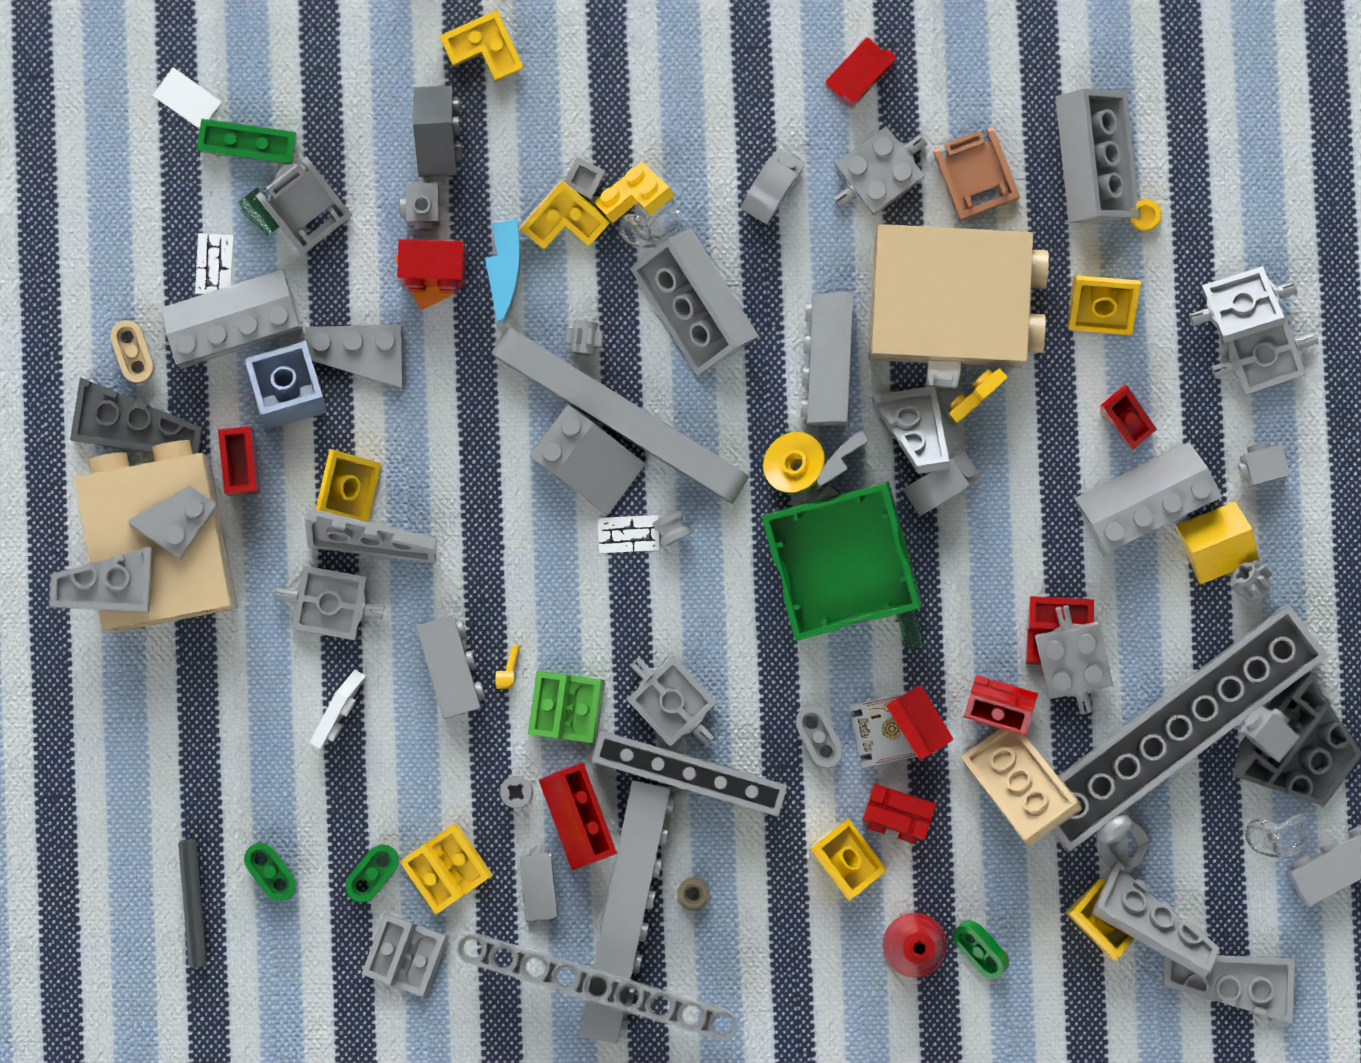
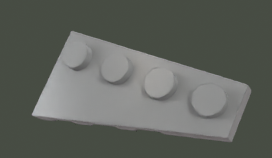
[305,508,437,563]
[1091,860,1220,978]
[1163,955,1295,1024]

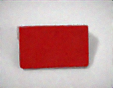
[825,37,897,109]
[886,686,953,760]

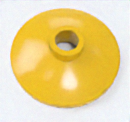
[763,432,825,494]

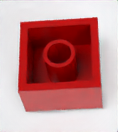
[397,239,467,293]

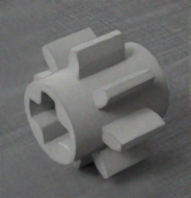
[564,320,604,356]
[1232,560,1272,602]

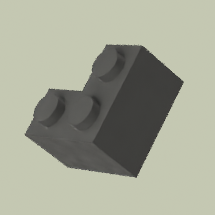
[413,86,463,177]

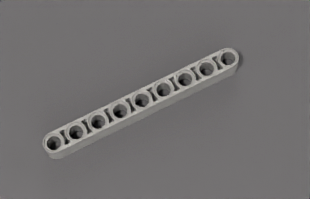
[491,327,749,504]
[457,933,738,1040]

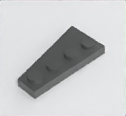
[70,377,203,454]

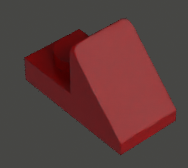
[1100,385,1157,450]

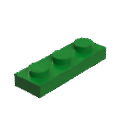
[196,119,297,165]

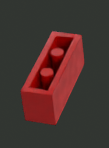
[538,763,617,871]

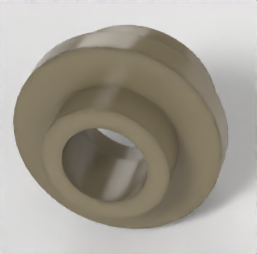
[677,878,710,910]

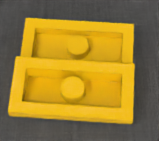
[399,822,493,915]

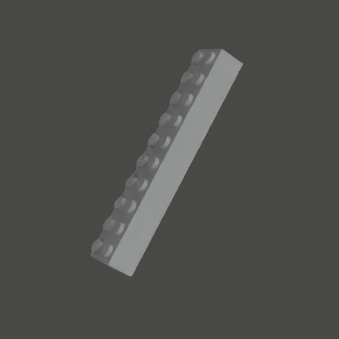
[1051,605,1328,852]

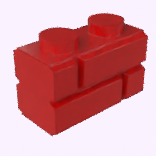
[963,675,1038,736]
[862,783,936,844]

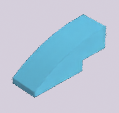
[485,219,521,324]

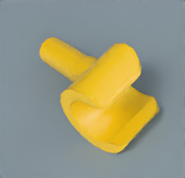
[496,645,520,689]

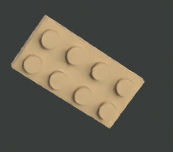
[961,729,1082,847]

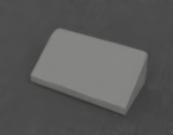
[519,853,558,921]

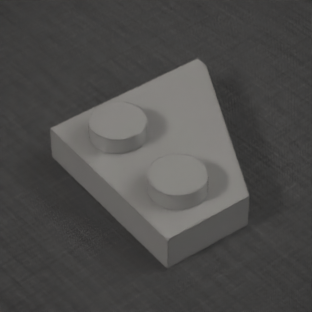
[128,486,218,558]

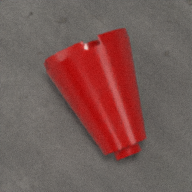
[883,913,947,978]

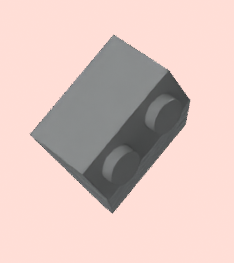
[529,404,646,515]

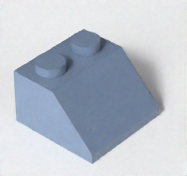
[244,341,327,430]

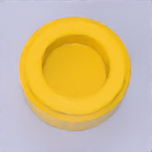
[1129,199,1162,232]

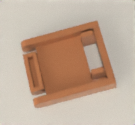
[932,127,1020,221]

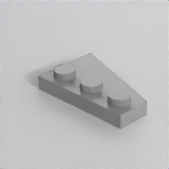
[305,325,403,389]
[872,386,950,474]
[49,546,153,612]

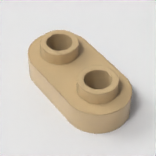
[110,320,155,384]

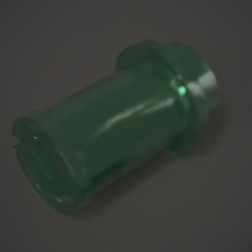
[894,610,925,649]

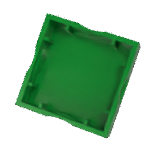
[761,481,923,641]

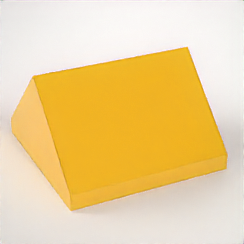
[1068,276,1141,335]
[316,449,382,522]
[1175,502,1260,585]
[809,818,887,901]
[1065,878,1134,961]

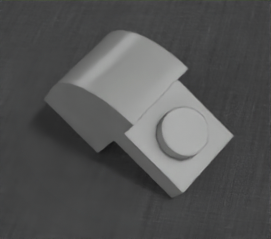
[740,148,805,225]
[903,451,981,517]

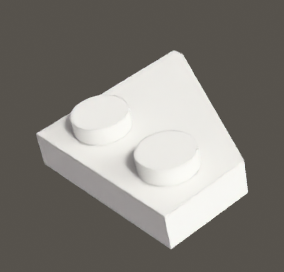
[309,670,366,749]

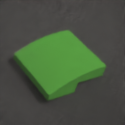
[528,671,605,744]

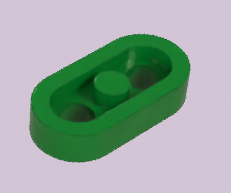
[244,843,297,901]
[345,844,399,902]
[953,920,1009,979]

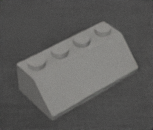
[1055,89,1140,223]
[630,228,759,376]
[161,269,303,369]
[801,292,853,427]
[1074,442,1222,556]

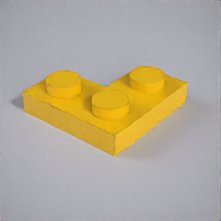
[439,10,524,82]
[593,162,676,223]
[520,179,610,250]
[946,368,1008,426]

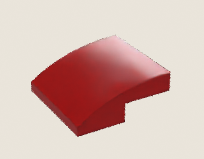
[1026,596,1094,665]

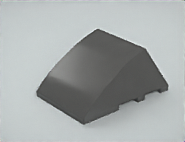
[1233,672,1361,806]

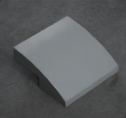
[814,430,868,491]
[362,913,449,998]

